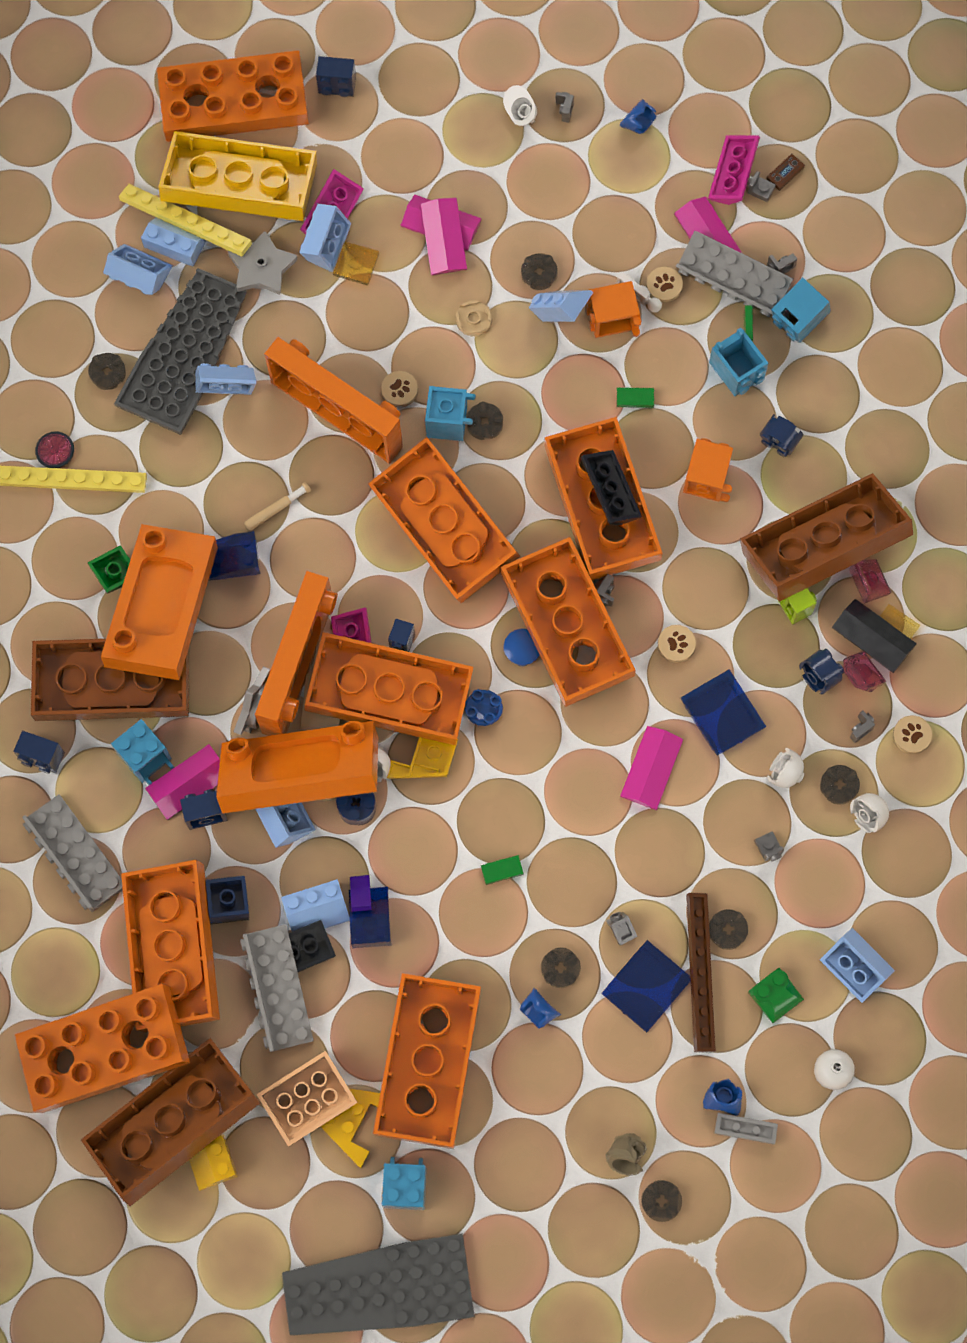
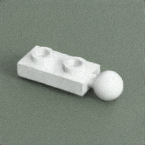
[617,272,662,313]

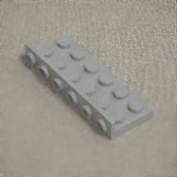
[675,231,793,317]
[22,794,123,912]
[240,924,314,1052]

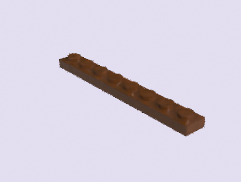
[686,893,716,1053]

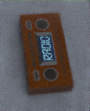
[766,154,805,191]

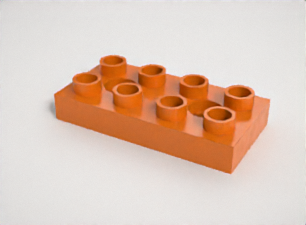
[157,50,309,142]
[544,417,663,580]
[501,537,636,707]
[373,973,481,1149]
[15,984,190,1113]

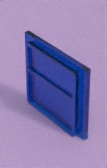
[680,669,766,756]
[601,940,690,1033]

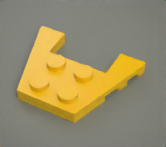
[387,737,458,779]
[320,1088,380,1168]

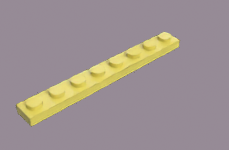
[119,184,252,257]
[0,466,147,493]

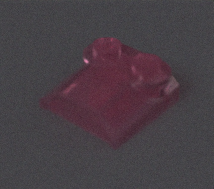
[843,651,887,692]

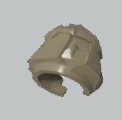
[606,1133,647,1176]

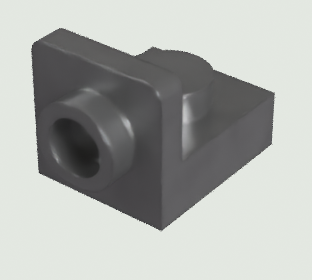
[555,92,574,123]
[747,171,776,202]
[767,254,797,274]
[597,574,615,607]
[850,710,875,743]
[755,831,784,862]
[606,912,638,946]

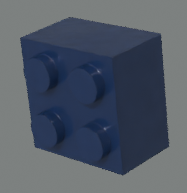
[316,56,356,97]
[13,730,65,774]
[180,789,228,830]
[205,876,249,924]

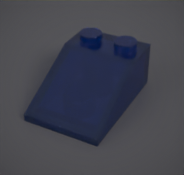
[208,531,261,581]
[349,887,392,948]

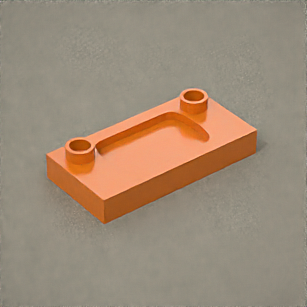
[264,337,403,464]
[368,437,520,603]
[101,524,218,680]
[255,571,338,736]
[305,632,473,745]
[216,721,378,814]
[121,860,220,1033]

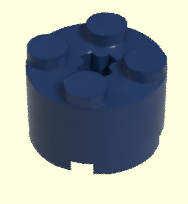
[760,414,804,458]
[799,648,844,695]
[336,792,376,826]

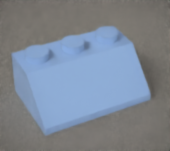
[299,204,352,272]
[141,217,206,267]
[103,244,172,295]
[529,290,593,322]
[196,364,256,395]
[256,802,316,848]
[281,879,351,932]
[820,928,895,1003]

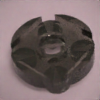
[521,253,558,290]
[88,353,126,390]
[467,402,503,440]
[820,765,860,805]
[709,909,748,950]
[541,948,581,988]
[641,1180,682,1222]

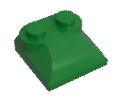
[87,545,130,594]
[748,967,804,1024]

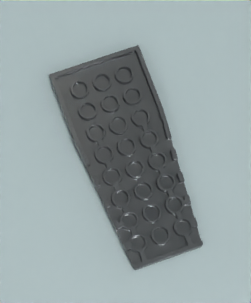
[114,268,247,435]
[282,1234,475,1335]

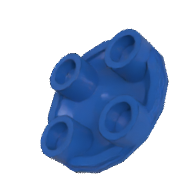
[503,628,540,667]
[465,689,503,726]

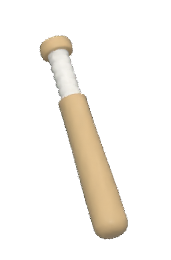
[244,482,311,531]

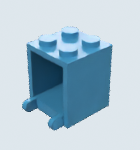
[771,278,831,343]
[709,328,768,397]
[425,386,476,441]
[111,719,174,785]
[382,1157,427,1210]

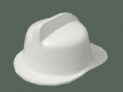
[503,85,537,126]

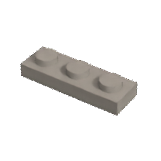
[714,1113,778,1145]

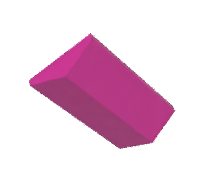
[708,135,760,205]
[300,169,364,235]
[401,194,482,251]
[674,196,742,253]
[421,198,467,276]
[331,607,372,643]
[620,726,683,811]
[145,744,220,820]

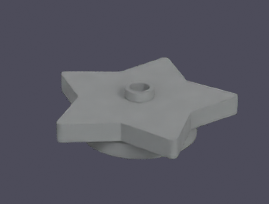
[228,231,297,295]
[233,666,271,735]

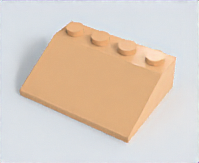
[256,1051,357,1147]

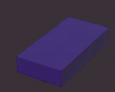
[350,875,372,912]

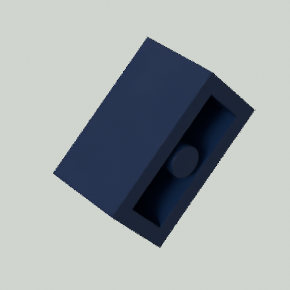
[388,619,415,652]

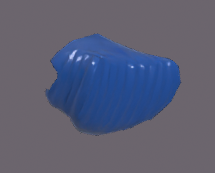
[620,99,657,134]
[520,988,561,1029]
[703,1079,742,1116]

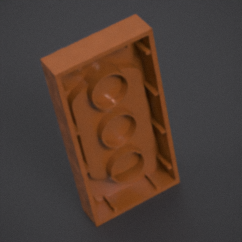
[740,473,914,602]
[31,639,189,721]
[81,1038,260,1207]

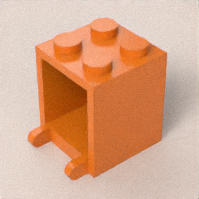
[585,281,641,338]
[683,438,733,502]

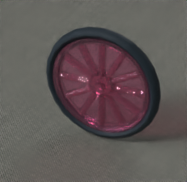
[35,431,74,468]

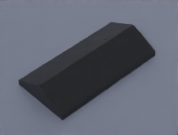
[581,450,642,525]
[832,599,917,673]
[289,920,336,972]

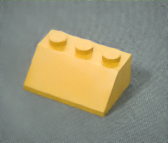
[189,1133,238,1191]

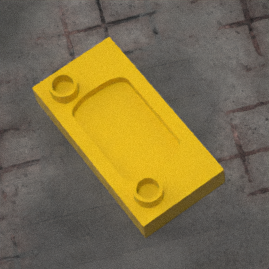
[159,131,317,221]

